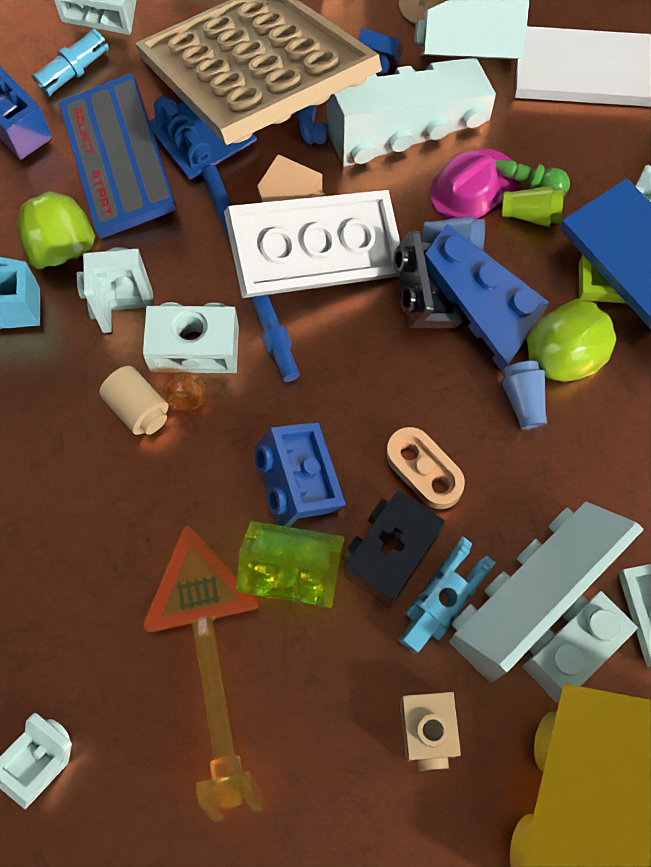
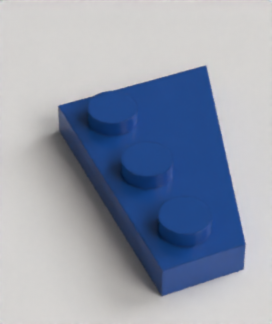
[424,224,549,370]

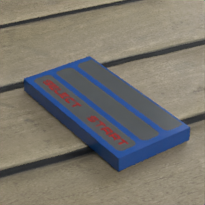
[59,73,178,239]

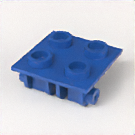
[149,96,257,180]

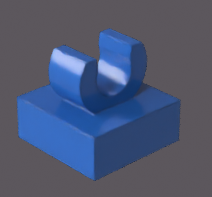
[358,28,403,76]

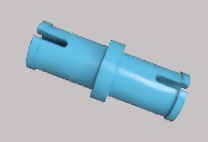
[32,28,109,97]

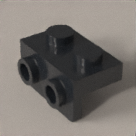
[393,231,463,328]

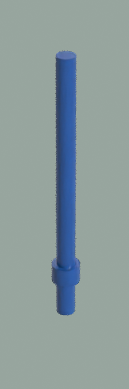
[202,165,300,382]

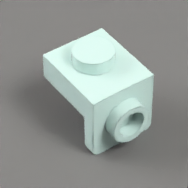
[0,713,72,809]

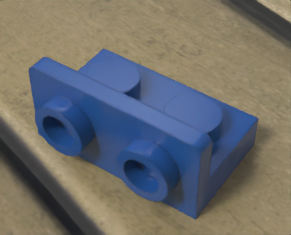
[254,422,346,529]

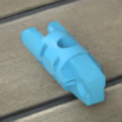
[398,536,496,653]

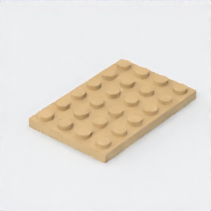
[135,0,382,145]

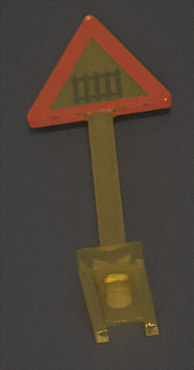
[143,526,263,822]

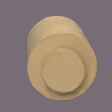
[99,365,168,435]

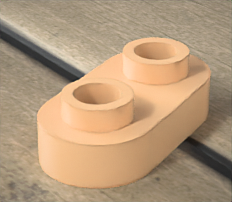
[386,427,465,509]

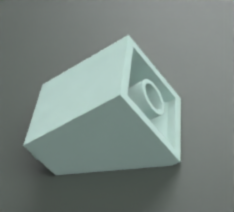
[414,0,529,59]

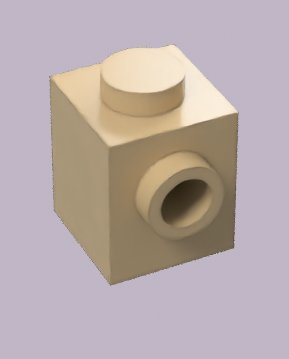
[400,692,461,771]

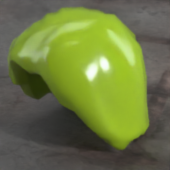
[16,191,95,270]
[527,299,616,382]

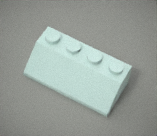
[449,502,644,684]

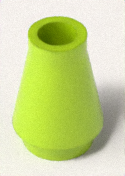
[502,185,564,227]

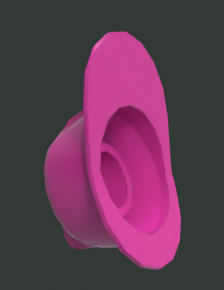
[430,149,519,219]

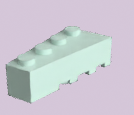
[326,57,496,167]

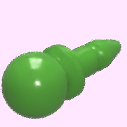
[496,160,570,196]

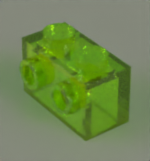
[236,521,344,608]

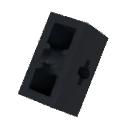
[342,490,445,608]

